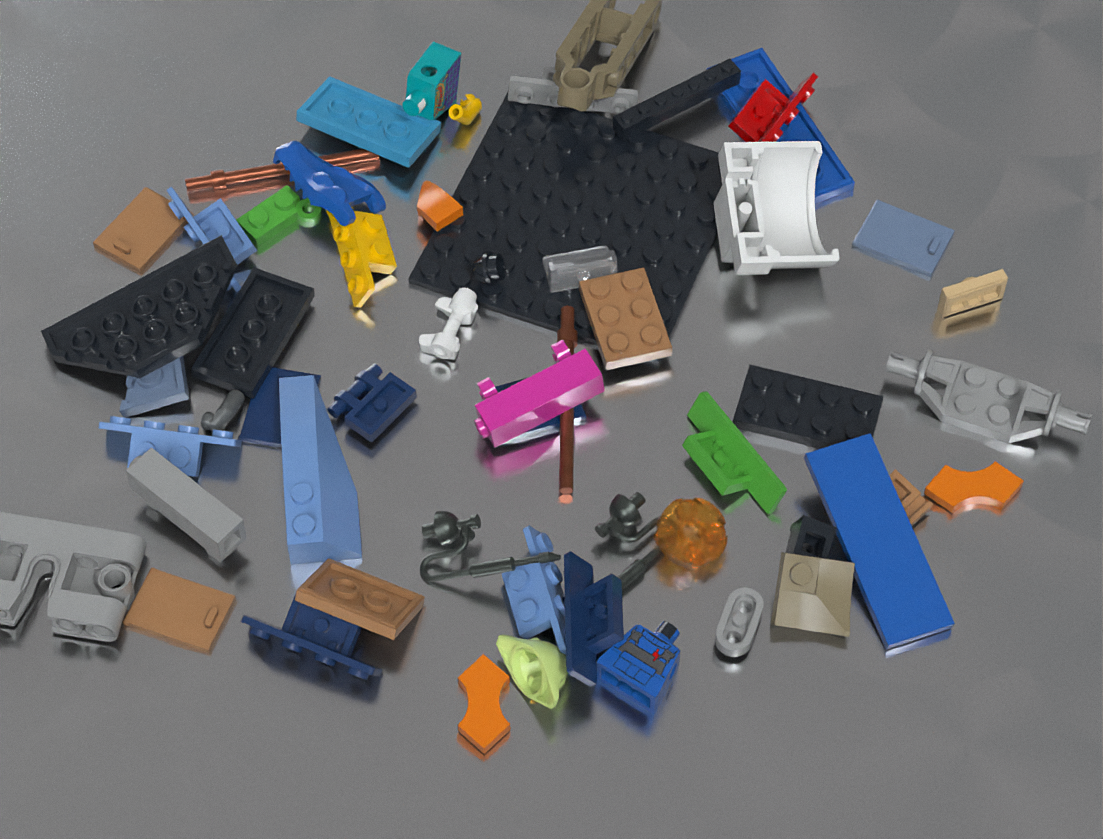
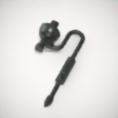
[595,492,677,590]
[420,511,561,582]

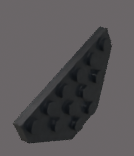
[41,235,238,378]

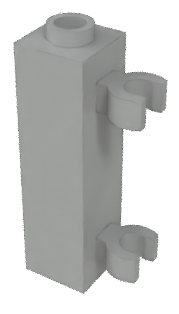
[126,447,247,562]

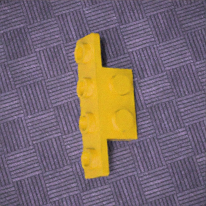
[326,207,397,308]

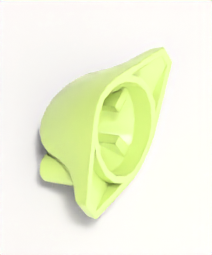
[496,635,568,709]

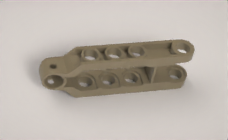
[553,0,662,111]

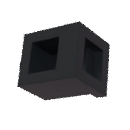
[785,515,836,559]

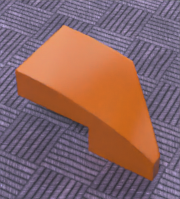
[417,180,463,231]

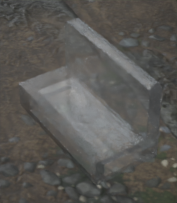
[543,246,617,293]

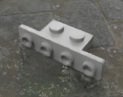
[508,67,638,114]

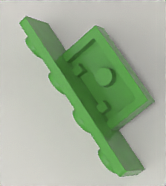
[682,391,787,514]

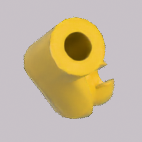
[449,94,482,125]

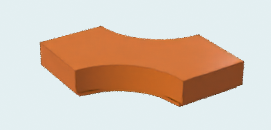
[924,461,1024,513]
[457,654,511,754]

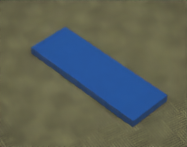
[706,48,855,204]
[804,433,955,650]

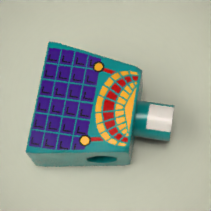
[402,41,461,120]

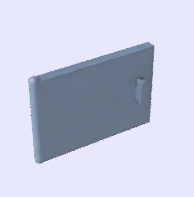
[852,200,955,277]

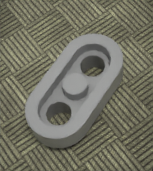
[715,587,764,657]

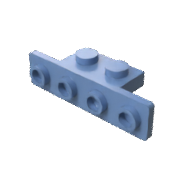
[166,186,257,293]
[98,416,242,477]
[502,525,566,655]

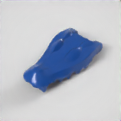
[273,141,386,226]

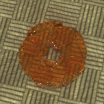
[654,497,728,571]

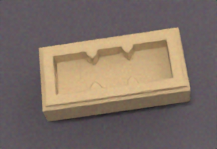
[938,269,1008,317]

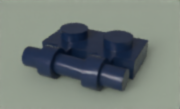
[327,363,417,443]

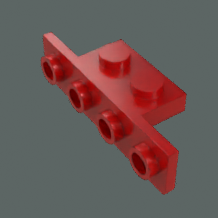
[728,72,818,142]

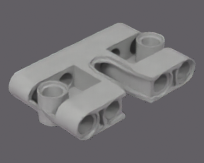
[0,512,147,642]

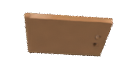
[93,187,194,273]
[122,567,236,653]

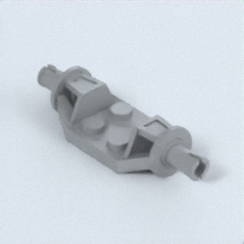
[885,349,1093,444]

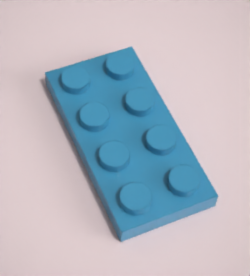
[296,76,441,168]

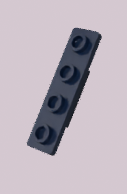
[563,551,624,687]
[241,595,383,680]

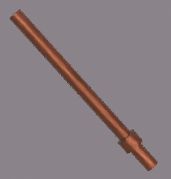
[185,149,380,192]
[557,306,578,494]

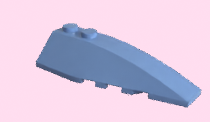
[279,375,362,565]

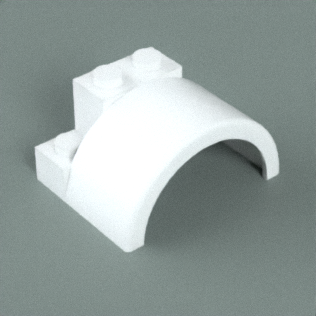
[713,141,840,275]

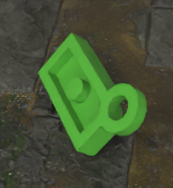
[236,185,322,247]

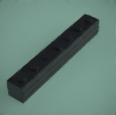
[612,58,741,142]

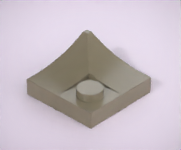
[771,552,855,637]

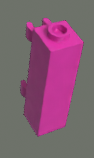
[474,340,605,448]

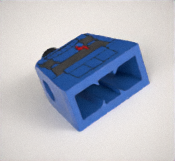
[597,621,680,714]

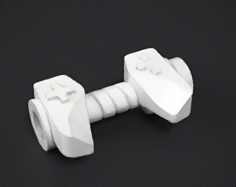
[419,288,478,360]

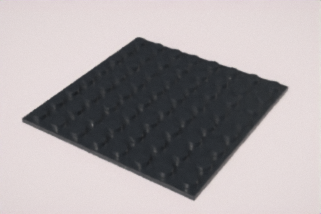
[408,90,722,365]

